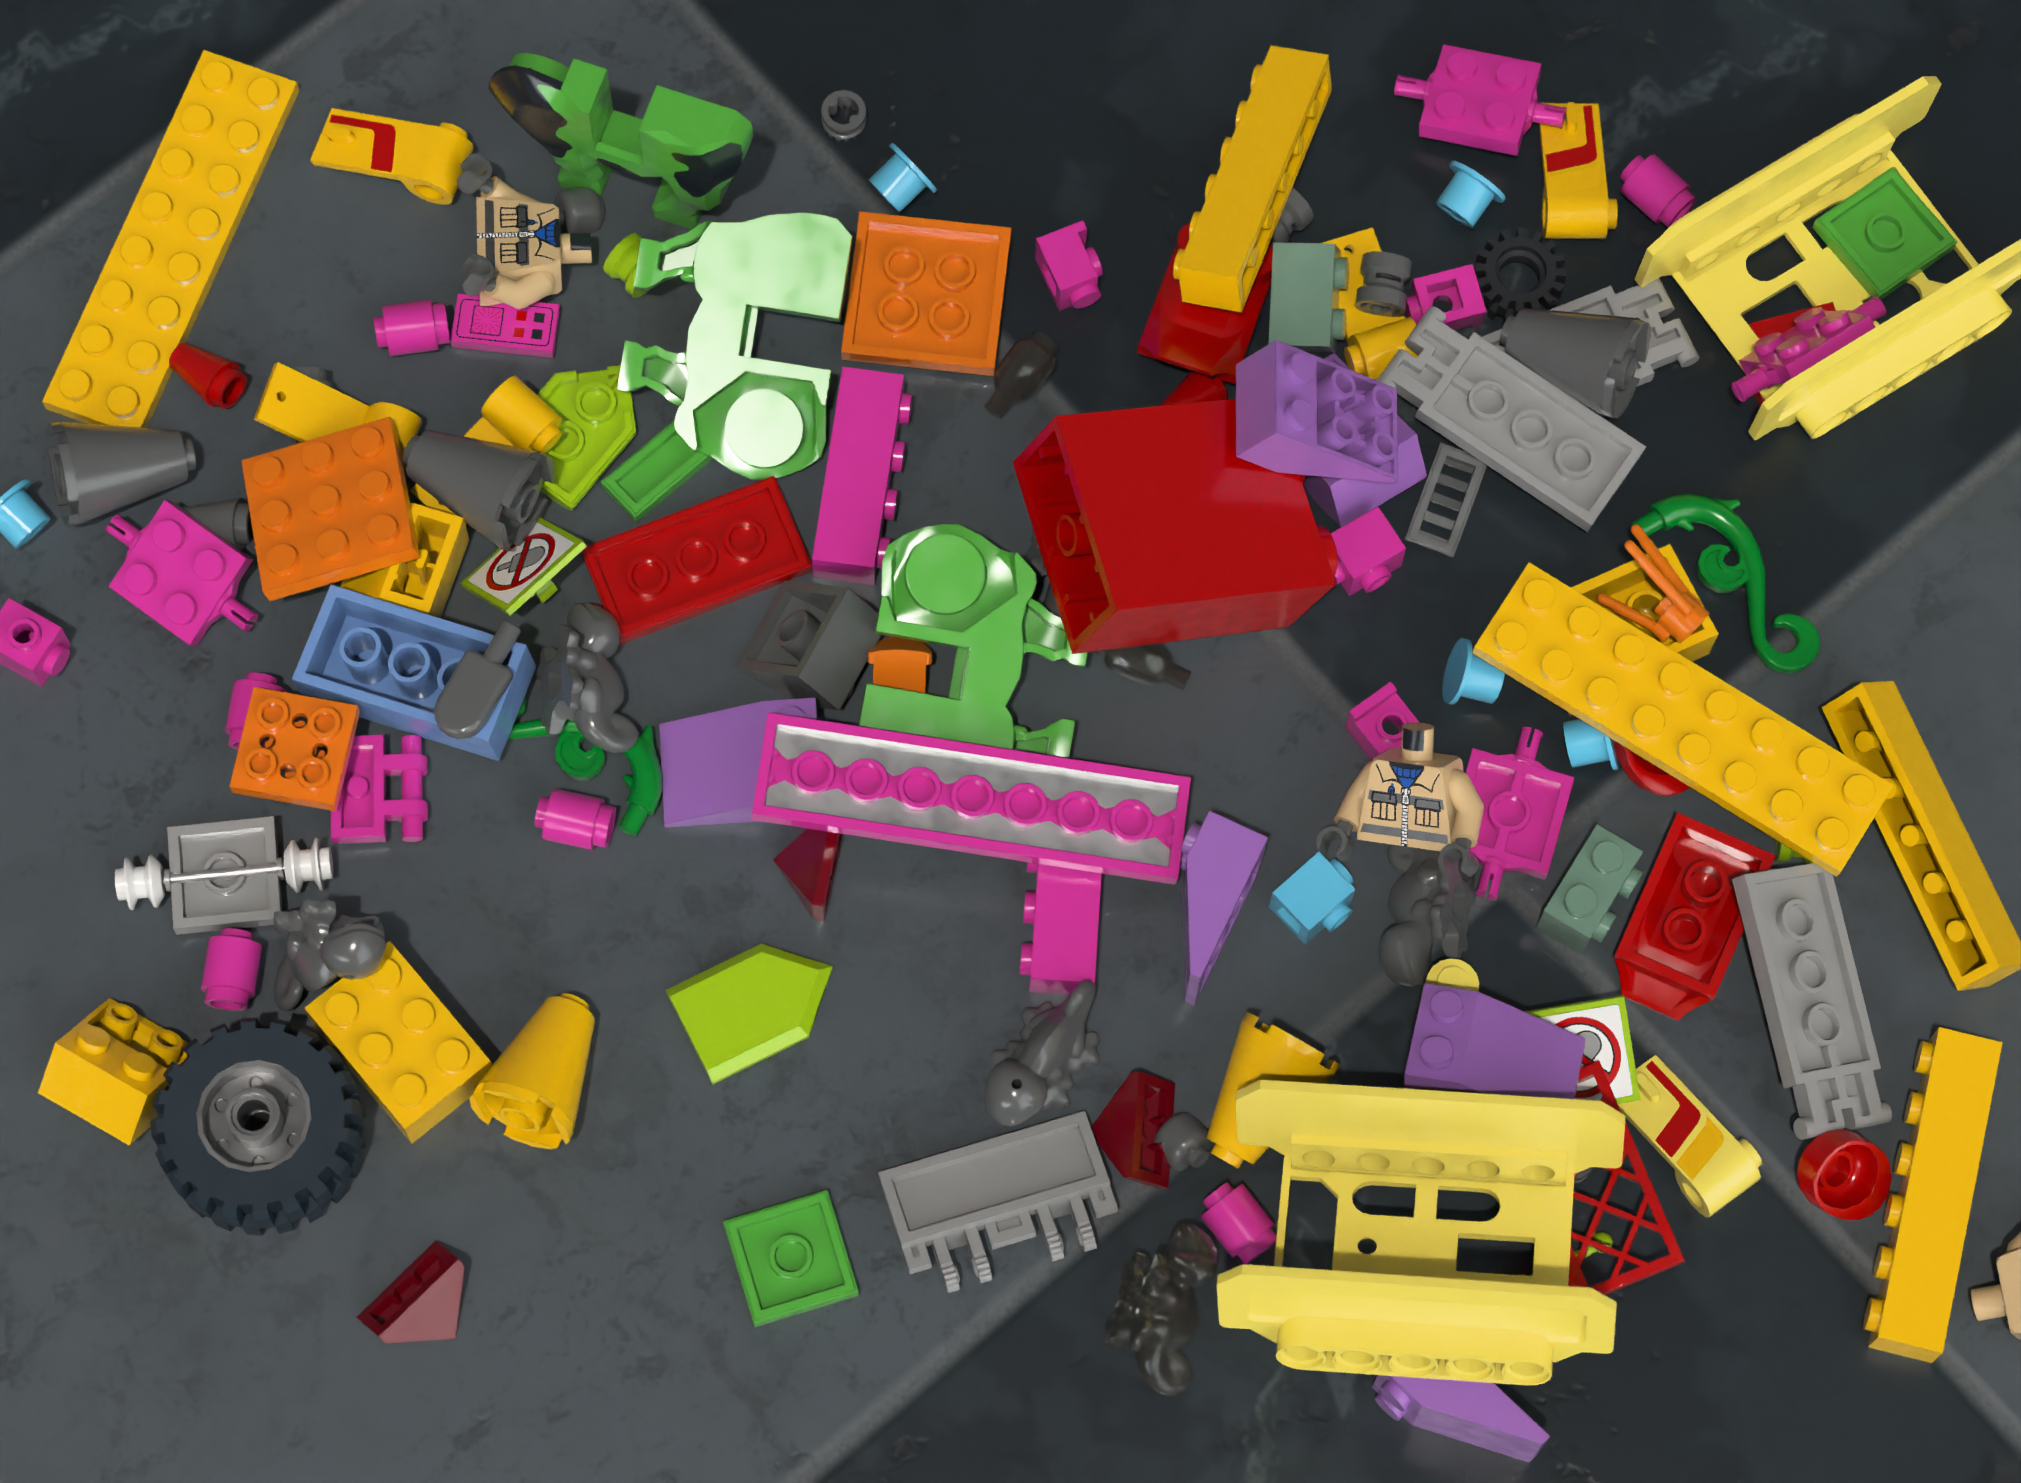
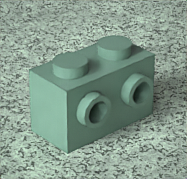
[1268,242,1349,353]
[1536,824,1644,955]

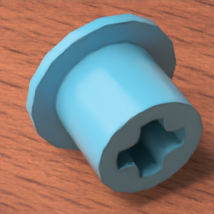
[868,143,937,213]
[1436,161,1506,228]
[0,478,50,549]
[1442,638,1505,705]
[1563,718,1619,770]

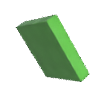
[1812,167,1957,300]
[723,1190,859,1327]

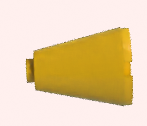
[469,993,595,1149]
[1206,1012,1340,1169]

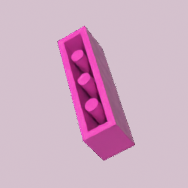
[812,367,913,585]
[1020,862,1102,995]

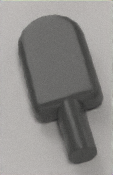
[434,621,521,739]

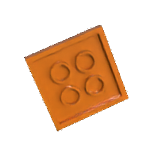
[841,211,1011,376]
[241,416,420,602]

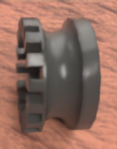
[821,90,867,142]

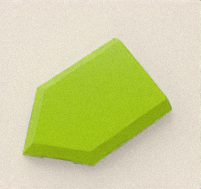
[537,365,636,511]
[665,944,833,1085]

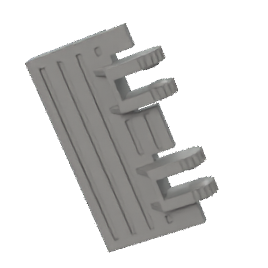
[878,1111,1118,1293]

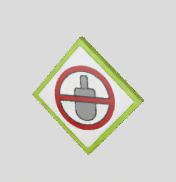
[460,517,587,616]
[1524,995,1641,1104]

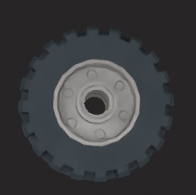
[151,1017,368,1236]

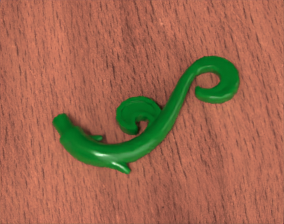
[1631,493,1820,674]
[508,697,663,837]

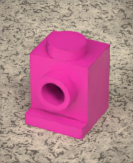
[1035,221,1103,311]
[1406,264,1486,330]
[1345,682,1420,760]

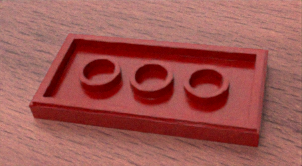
[581,476,813,645]

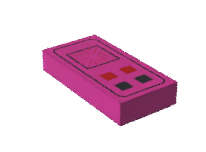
[450,293,561,358]

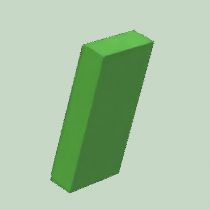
[601,421,713,524]

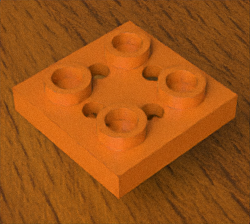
[229,687,360,812]

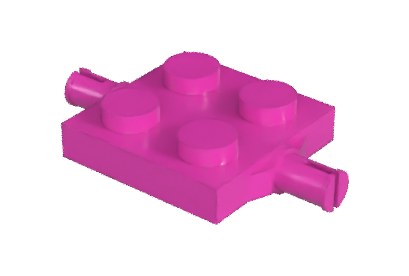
[1394,44,1566,156]
[1731,297,1886,402]
[106,500,258,646]
[1465,727,1575,900]

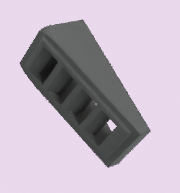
[1404,442,1487,558]

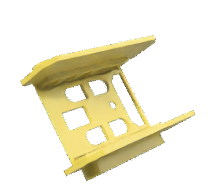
[1635,76,2021,440]
[1217,1080,1625,1385]

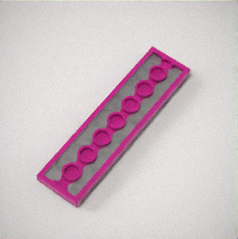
[751,712,1191,885]

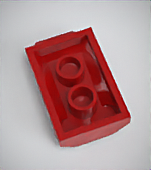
[1137,222,1273,384]
[1614,812,1776,1020]

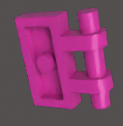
[331,735,428,844]

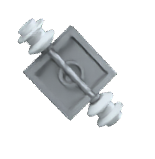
[115,816,333,935]

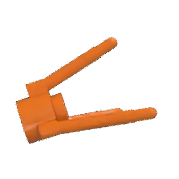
[1597,524,1710,644]

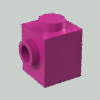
[1331,507,1406,596]
[0,598,71,687]

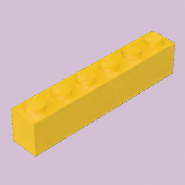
[1173,45,1332,312]
[1821,681,2021,991]
[1863,1027,2003,1363]

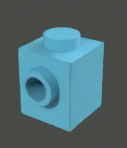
[1269,851,1356,945]

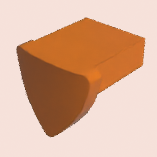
[868,637,932,694]

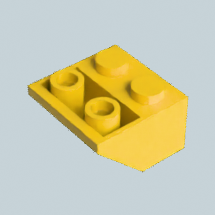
[340,503,470,618]
[38,998,189,1146]

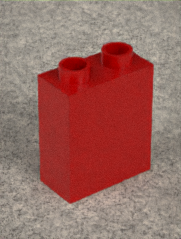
[1012,399,1338,654]

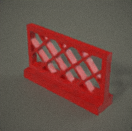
[1568,1061,1685,1295]

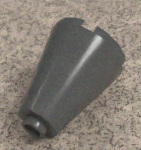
[1500,308,1651,418]
[47,422,196,527]
[403,430,555,552]

